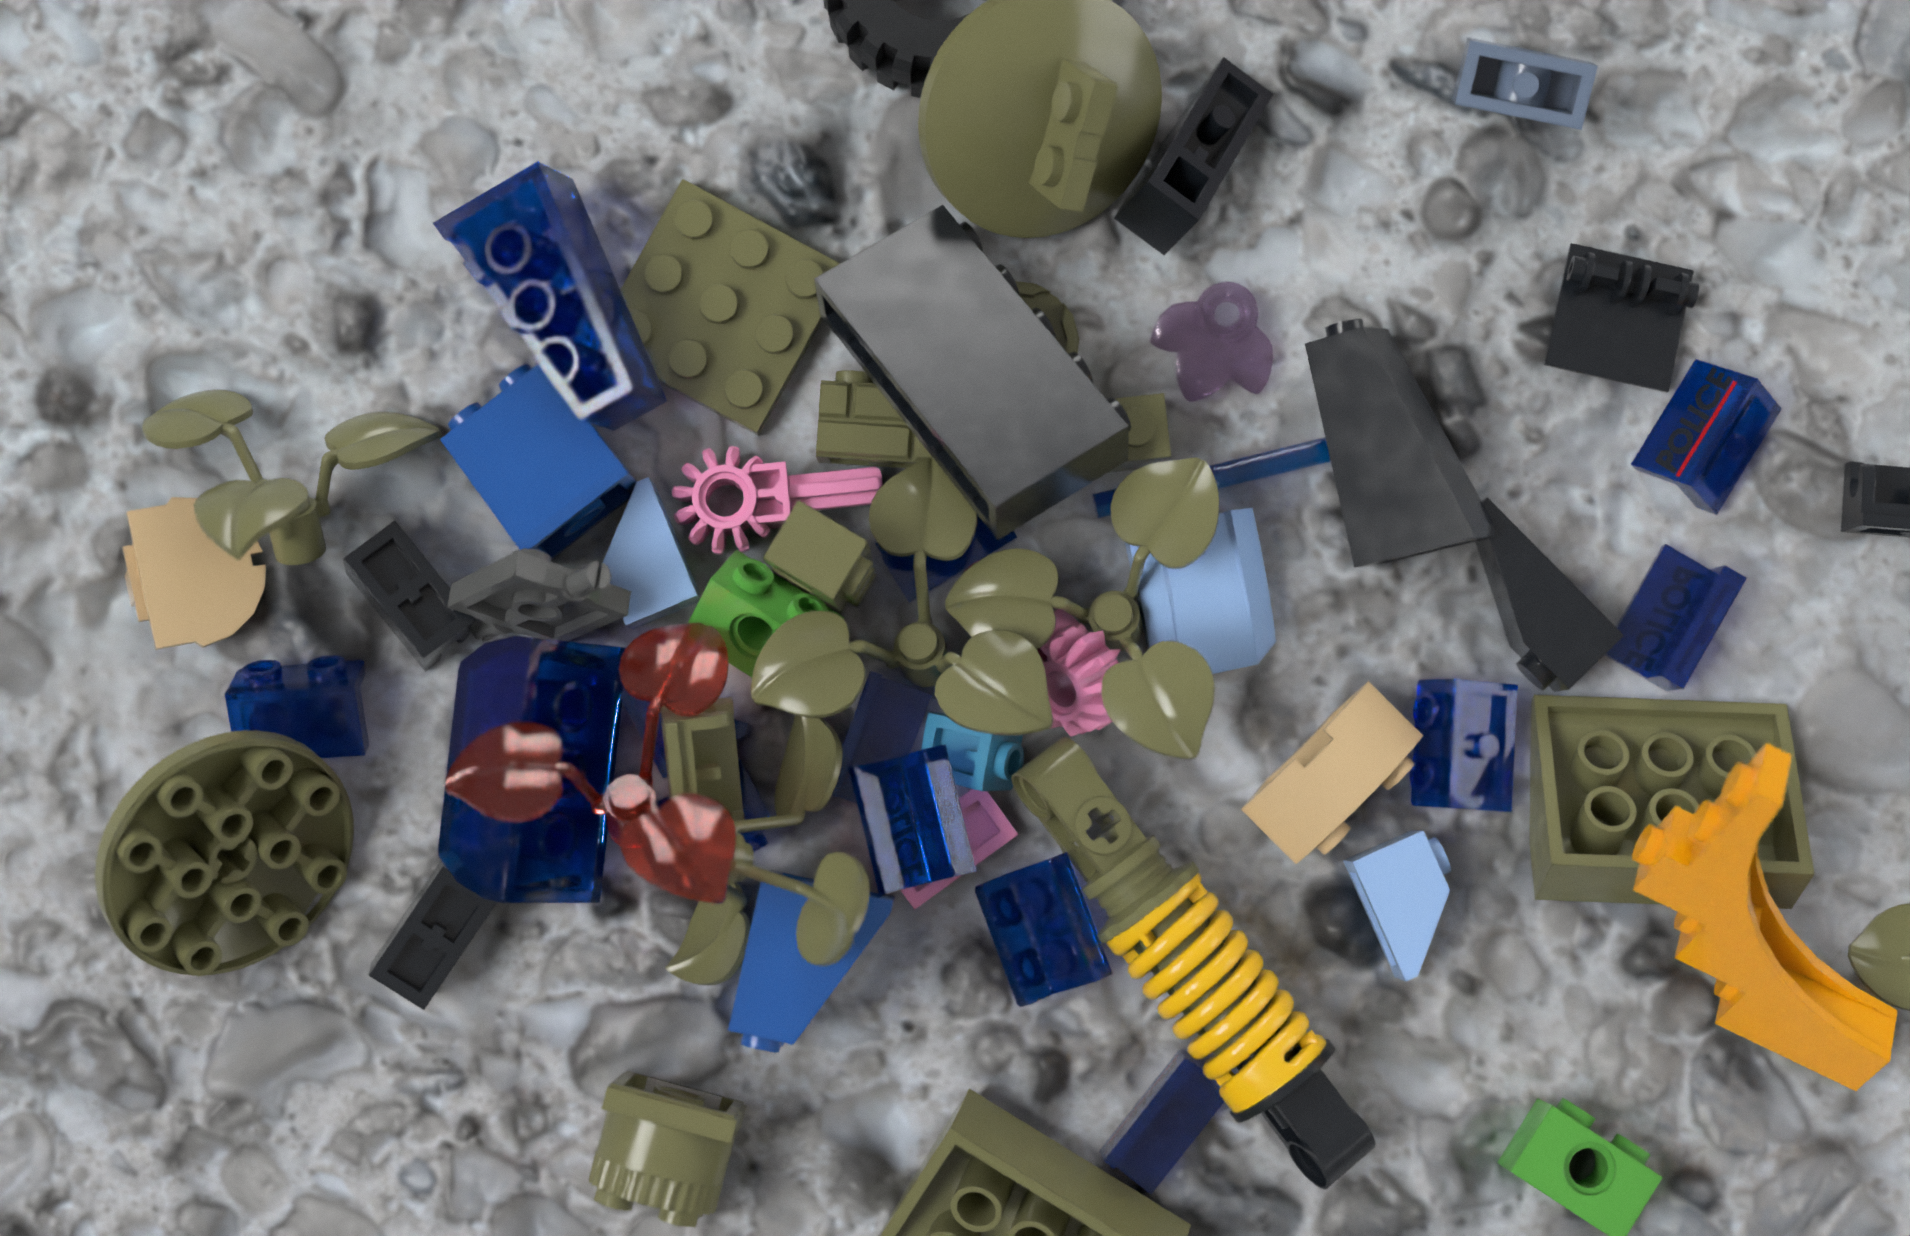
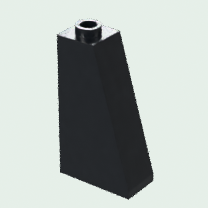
[1305,319,1497,568]

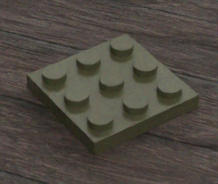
[591,179,840,436]

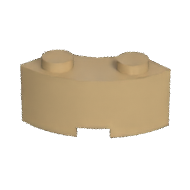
[1241,681,1423,864]

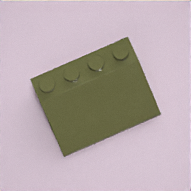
[1529,695,1815,909]
[878,1089,1191,1236]

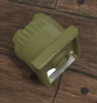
[588,1071,747,1227]

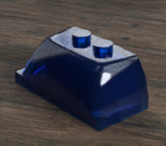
[438,636,629,903]

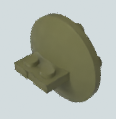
[918,0,1162,238]
[95,730,354,976]

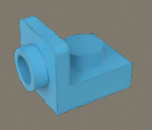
[916,712,1024,791]

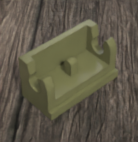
[660,697,744,839]

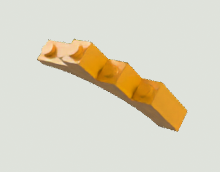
[1632,743,1898,1091]

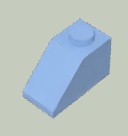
[603,477,701,629]
[1343,830,1451,981]

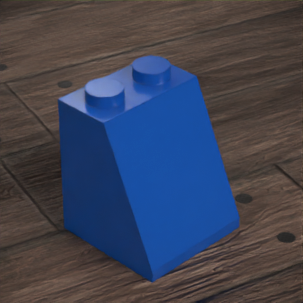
[440,361,637,559]
[728,870,895,1053]

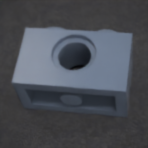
[1452,37,1598,130]

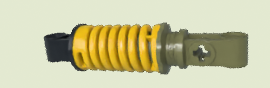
[1011,737,1376,1189]

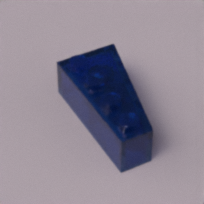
[433,161,667,431]

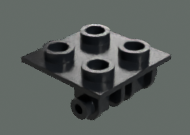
[1544,243,1699,393]

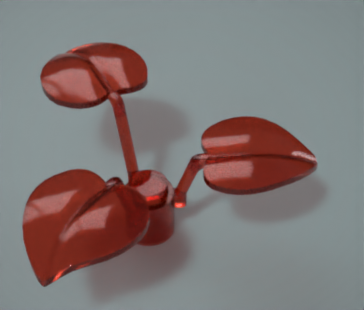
[445,623,736,904]

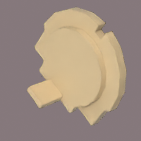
[122,497,266,650]

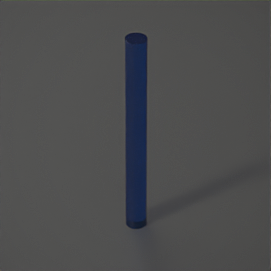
[1092,437,1331,518]

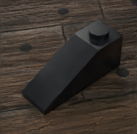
[1114,57,1273,255]
[1475,497,1624,692]

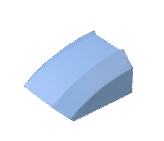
[1125,508,1276,674]

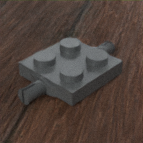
[447,549,631,645]

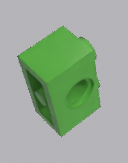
[682,549,845,678]
[1497,1098,1663,1236]

